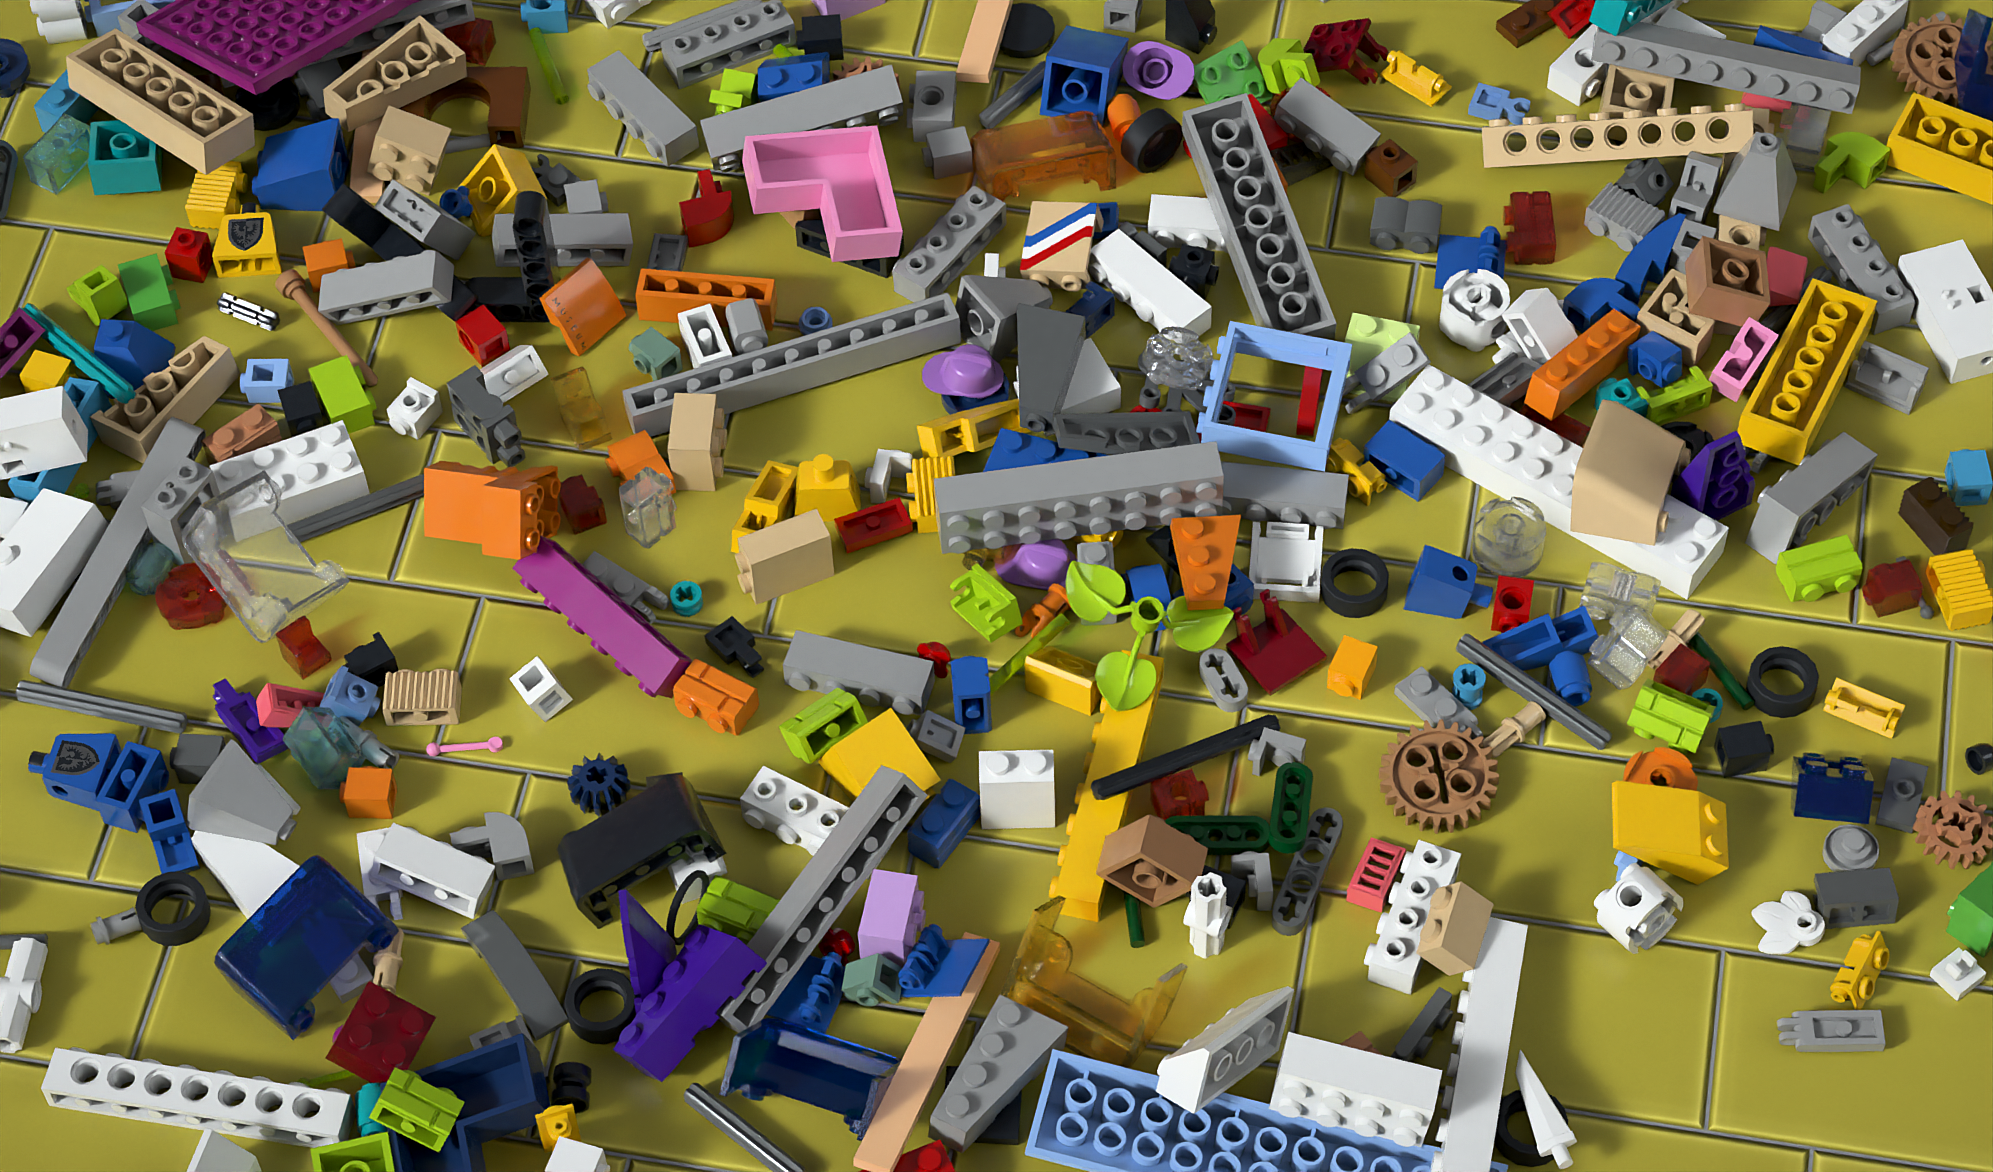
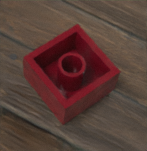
[325,981,436,1083]

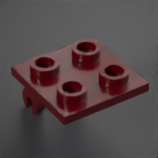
[1303,18,1389,85]
[1226,589,1327,696]

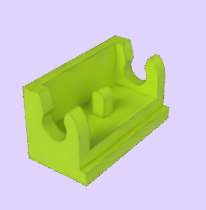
[1634,365,1713,425]
[950,564,1023,643]

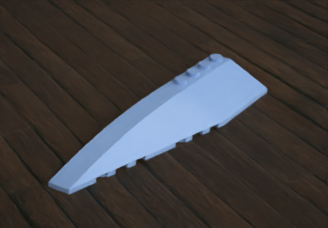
[1025,1049,1508,1172]

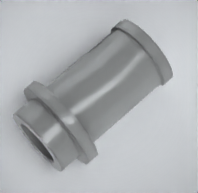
[90,907,141,945]

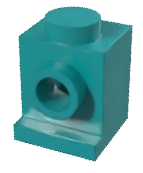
[1594,378,1648,418]

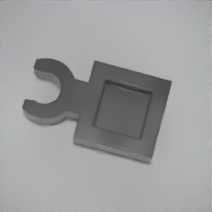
[530,154,582,207]
[1116,221,1167,268]

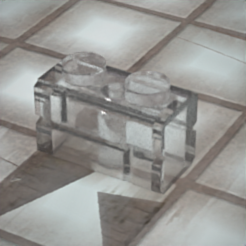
[619,467,677,549]

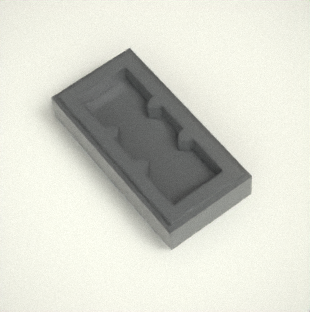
[647,233,688,272]
[1875,757,1928,833]

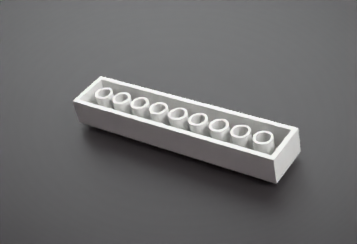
[1389,365,1729,599]

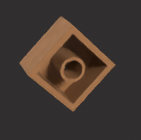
[1685,236,1770,327]
[1096,814,1208,908]

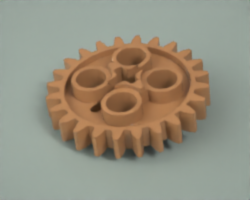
[1890,14,1993,108]
[1379,719,1499,834]

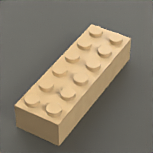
[66,28,255,175]

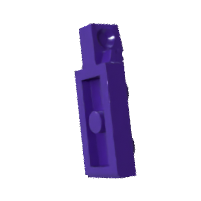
[213,678,289,764]

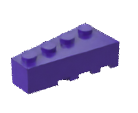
[613,924,767,1082]

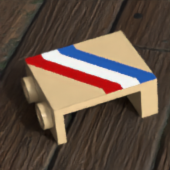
[1020,201,1104,291]

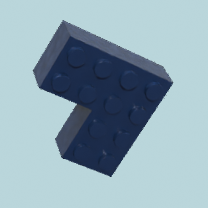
[380,1033,551,1172]

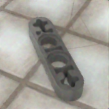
[1272,807,1343,936]

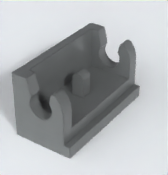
[1813,868,1899,929]

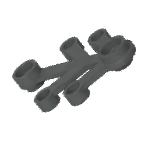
[1138,346,1236,426]

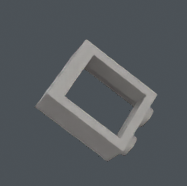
[374,179,476,260]
[141,456,228,569]

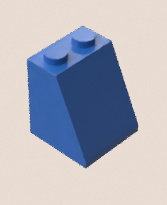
[1040,25,1129,128]
[252,118,349,211]

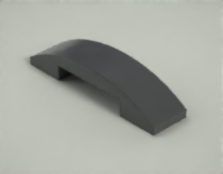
[461,910,569,1041]

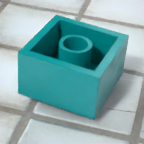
[88,120,163,195]

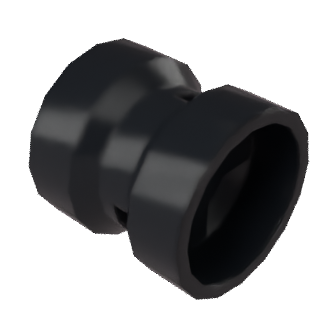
[551,1062,592,1114]

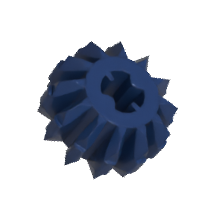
[567,753,631,817]

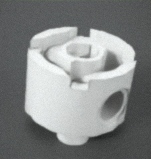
[1439,269,1510,352]
[1594,863,1683,954]

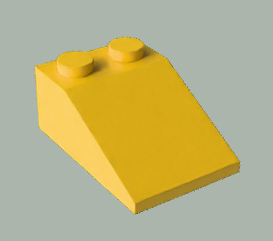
[1612,780,1729,885]

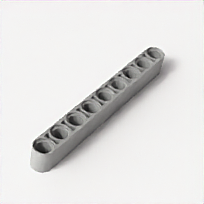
[30,417,206,688]

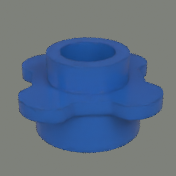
[439,186,473,219]

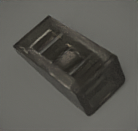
[1269,142,1333,186]

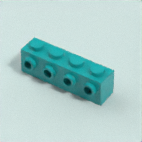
[1589,0,1673,36]

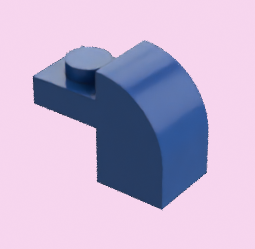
[1562,278,1641,333]
[1121,564,1171,632]
[139,789,200,874]

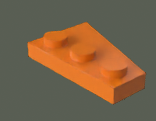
[1170,515,1241,611]

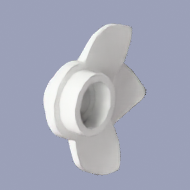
[1751,891,1825,955]

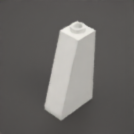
[191,830,322,949]

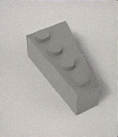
[1745,432,1878,565]
[928,995,1069,1153]

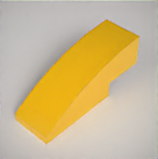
[917,398,1030,459]
[731,460,799,553]

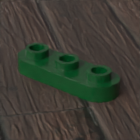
[1268,762,1313,854]
[1165,816,1270,855]

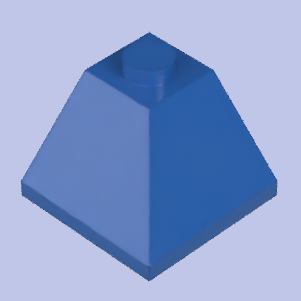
[94,319,176,399]

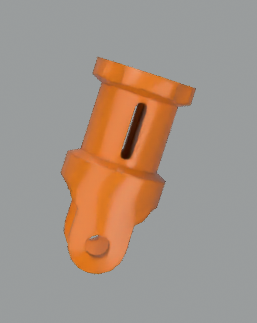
[1015,583,1072,642]

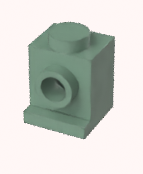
[628,327,683,381]
[841,953,902,1007]

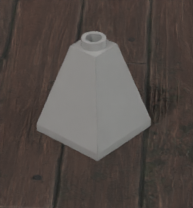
[1713,132,1797,231]
[955,275,1053,363]
[186,739,297,845]

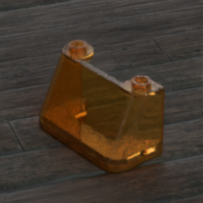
[970,111,1116,201]

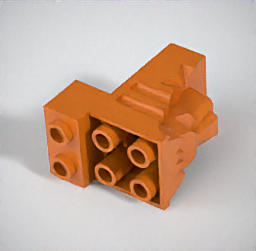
[424,461,561,560]

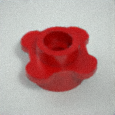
[917,642,951,678]
[818,928,855,967]

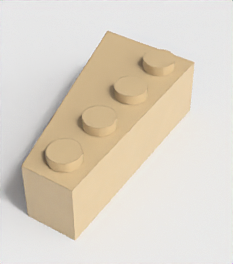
[323,15,467,132]
[90,336,241,463]

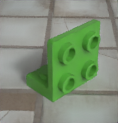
[1192,40,1273,105]

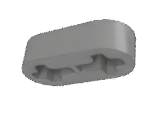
[1199,648,1248,713]

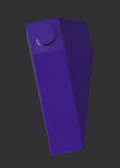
[1670,431,1755,521]
[618,889,677,1015]

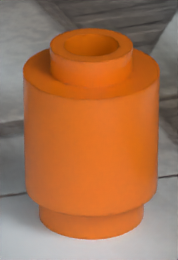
[1107,94,1141,142]

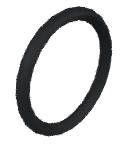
[666,870,710,946]

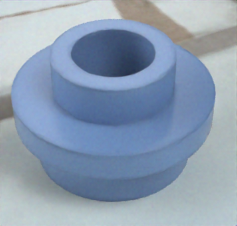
[799,307,833,336]

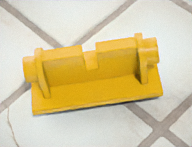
[1380,50,1452,107]
[1326,438,1387,506]
[1823,677,1905,739]
[1830,931,1890,1010]
[535,1103,582,1153]

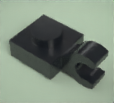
[704,616,764,678]

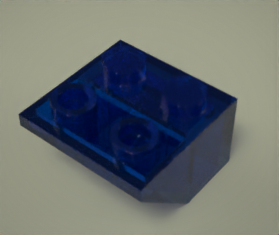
[1791,753,1874,824]

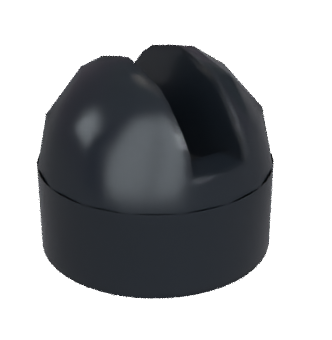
[1965,743,1993,775]

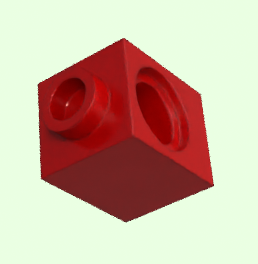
[164,227,213,283]
[455,304,510,367]
[1491,575,1534,633]

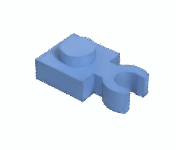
[1468,83,1530,124]

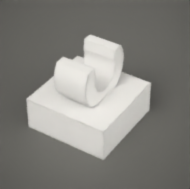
[1930,947,1986,1001]

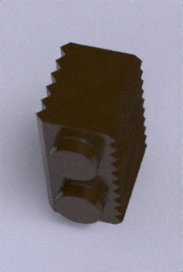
[1898,477,1974,555]

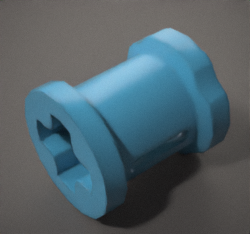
[1452,663,1486,710]

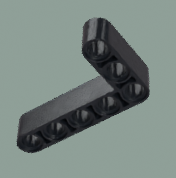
[322,183,479,321]
[465,191,561,323]

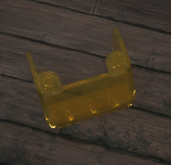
[1001,895,1188,1068]

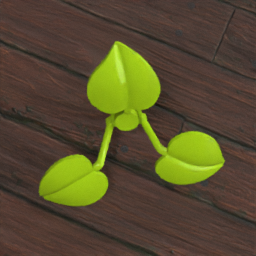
[1066,560,1234,712]

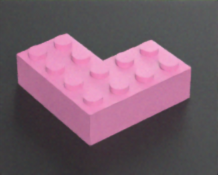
[742,125,903,262]

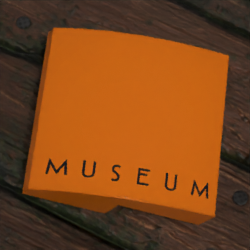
[540,257,626,357]

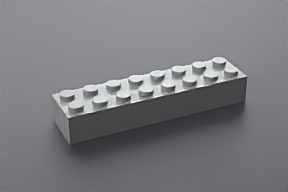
[1182,93,1337,361]
[934,441,1224,554]

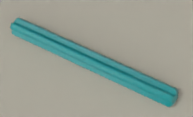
[21,303,136,404]

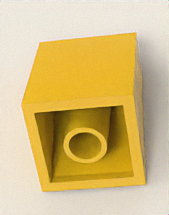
[818,708,941,802]

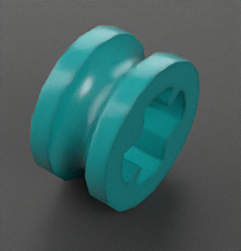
[670,581,703,617]
[1691,688,1723,723]

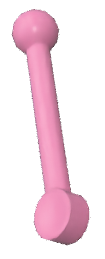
[426,737,503,757]

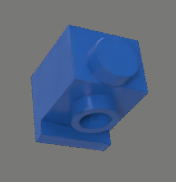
[1628,331,1682,388]

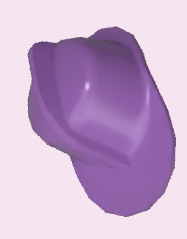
[1122,41,1195,100]
[922,344,1004,398]
[995,539,1077,590]

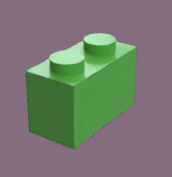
[118,253,181,331]

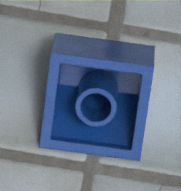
[758,52,830,102]

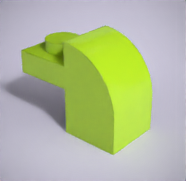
[1258,38,1320,94]
[709,68,759,116]
[1813,132,1891,194]
[66,264,128,326]

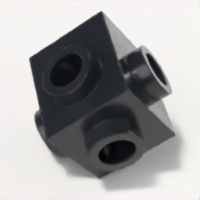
[1169,244,1219,300]

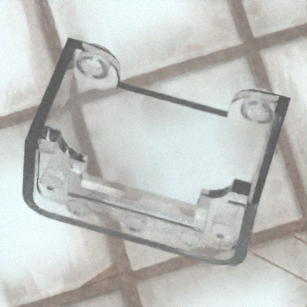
[181,470,350,643]

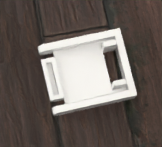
[1249,522,1323,603]

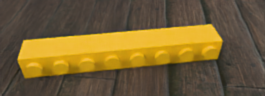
[1049,650,1164,922]

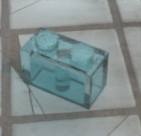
[23,113,90,195]
[282,707,367,789]

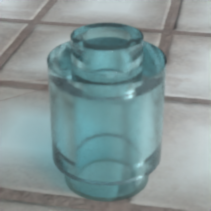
[126,542,174,596]

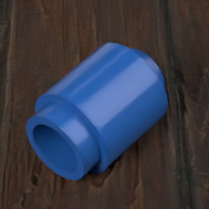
[1549,651,1592,707]

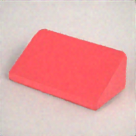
[1766,247,1808,307]

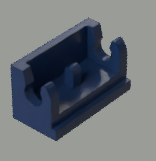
[1065,281,1115,340]

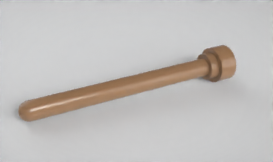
[275,269,378,387]

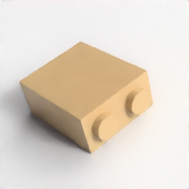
[735,509,834,605]

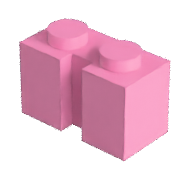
[1709,317,1779,403]

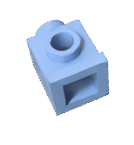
[240,359,294,403]

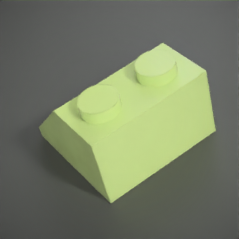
[1345,313,1420,402]

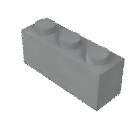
[1274,77,1381,176]

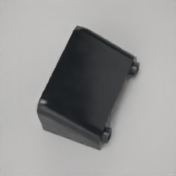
[557,774,727,929]

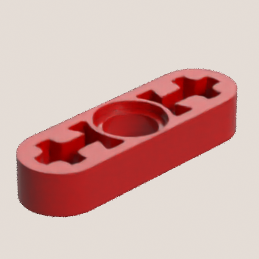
[1296,366,1324,437]

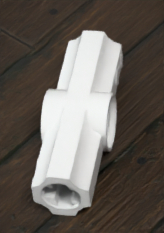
[1183,872,1232,959]
[0,937,48,1053]

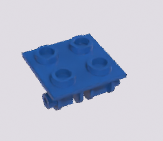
[1434,226,1507,289]
[898,924,990,998]
[765,952,845,1034]

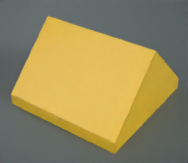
[1024,645,1102,716]

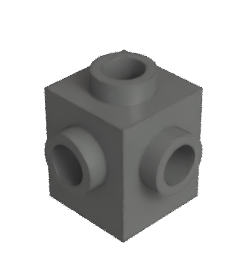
[1613,158,1674,207]

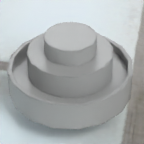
[1822,824,1879,872]

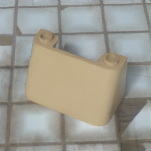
[1570,399,1691,546]

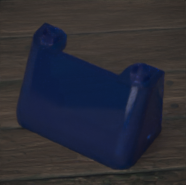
[214,855,399,1041]

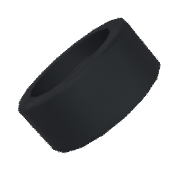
[1121,108,1183,173]
[1320,548,1389,618]
[1746,646,1819,718]
[135,872,211,946]
[565,968,637,1044]
[1494,1090,1568,1167]

